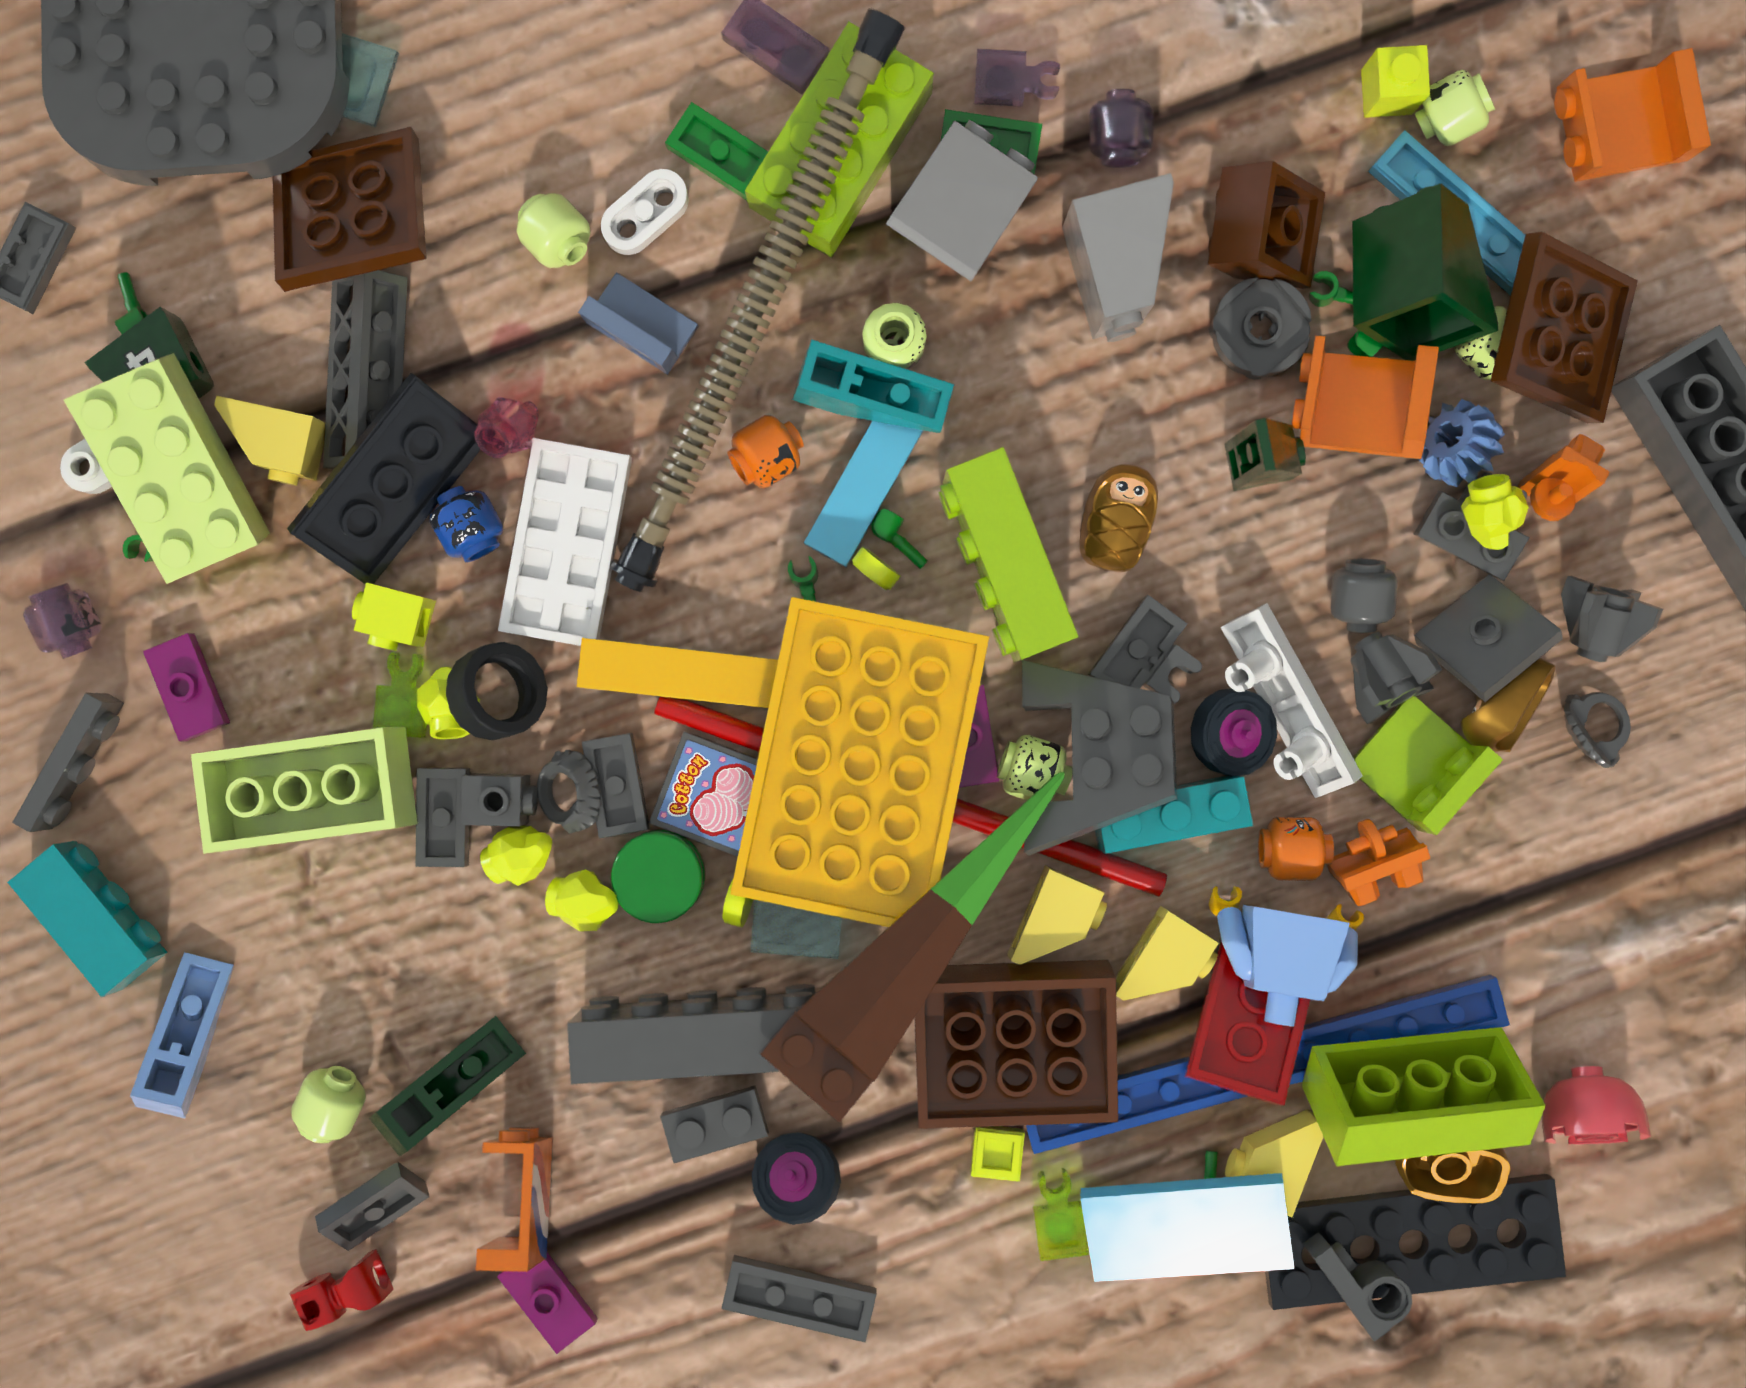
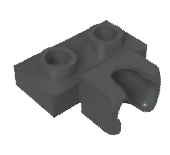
[1413,470,1530,581]
[1088,595,1203,704]

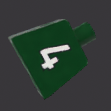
[84,307,214,399]

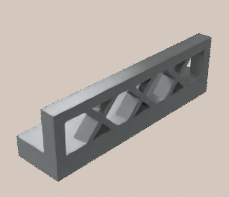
[323,270,408,469]

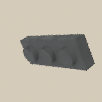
[12,693,124,832]
[721,1255,877,1343]

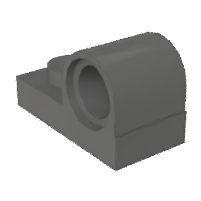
[1303,1232,1412,1342]

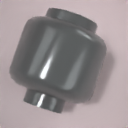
[1330,558,1398,633]

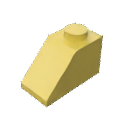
[214,396,325,486]
[1007,865,1107,965]
[1116,906,1219,1001]
[1225,1110,1323,1217]

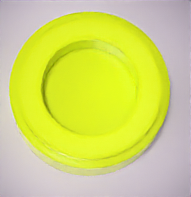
[852,546,901,590]
[722,880,753,928]

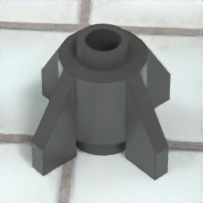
[1561,576,1663,662]
[1350,632,1442,724]

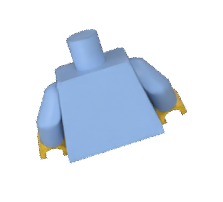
[1208,886,1364,1027]

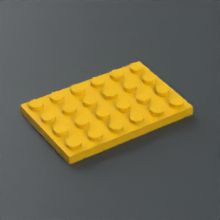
[730,597,989,927]

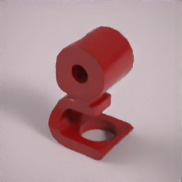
[289,1249,394,1331]

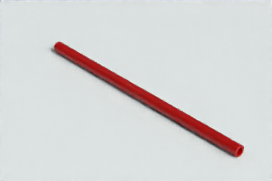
[654,696,1167,897]

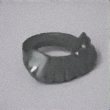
[1564,692,1631,768]
[537,750,601,833]

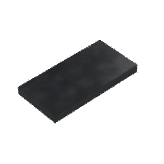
[287,373,492,584]

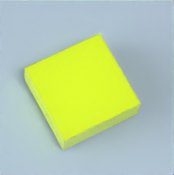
[970,1126,1025,1182]

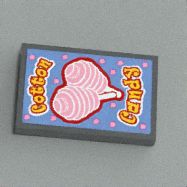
[649,731,758,857]

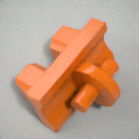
[1517,434,1610,521]
[1327,819,1431,906]

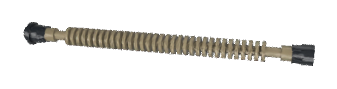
[610,9,905,592]

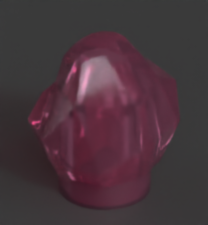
[474,397,539,458]

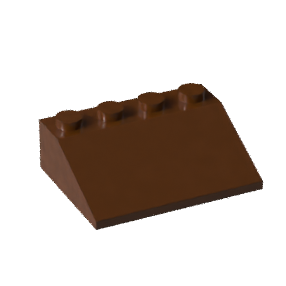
[914,960,1118,1129]

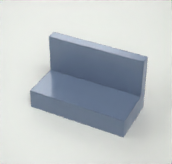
[578,272,699,375]

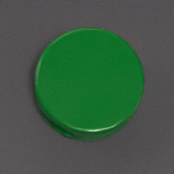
[611,830,706,923]

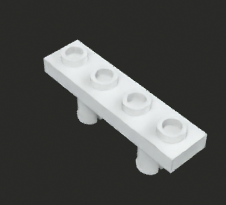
[1221,603,1363,798]

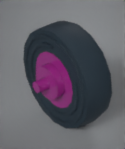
[1190,688,1277,777]
[752,1132,841,1225]

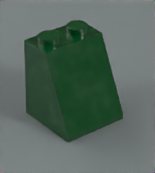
[1352,183,1498,361]

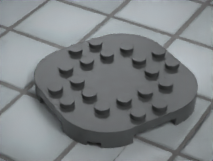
[41,0,349,186]

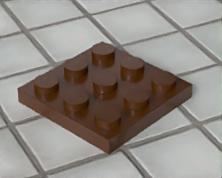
[272,127,427,292]
[1491,232,1638,423]

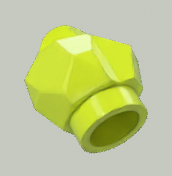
[1461,474,1529,550]
[417,666,480,739]
[480,825,553,886]
[545,869,619,931]

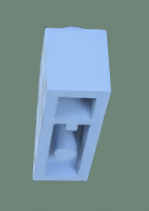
[130,952,234,1118]

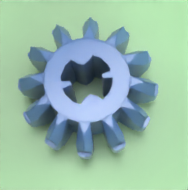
[1418,399,1505,487]

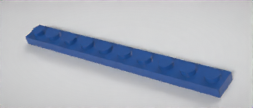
[1026,975,1510,1154]

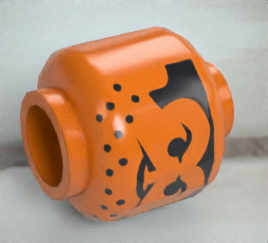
[727,415,804,489]

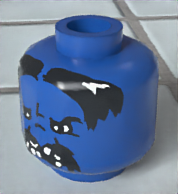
[429,486,504,563]

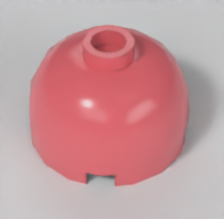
[1541,1066,1651,1145]

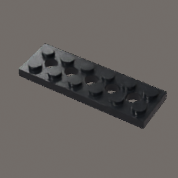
[1265,1174,1566,1310]

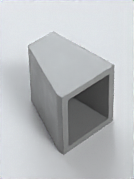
[886,120,1039,282]
[1062,173,1174,342]

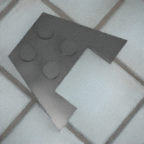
[1022,660,1177,856]

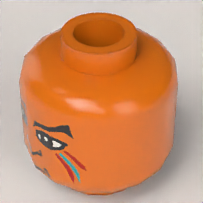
[1258,817,1334,881]

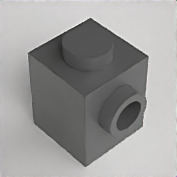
[460,773,538,826]

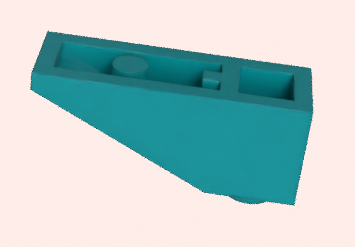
[792,339,954,433]

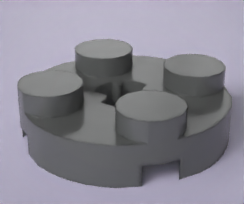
[1209,278,1312,380]

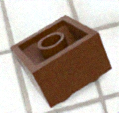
[1208,161,1325,289]

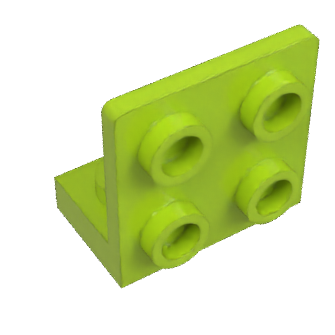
[1353,696,1503,835]

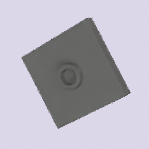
[1414,574,1563,702]

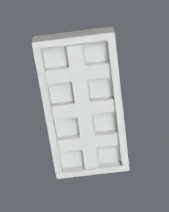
[498,438,632,646]

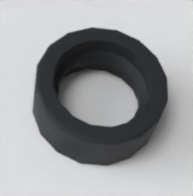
[446,642,548,741]

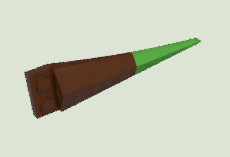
[759,772,1065,1123]

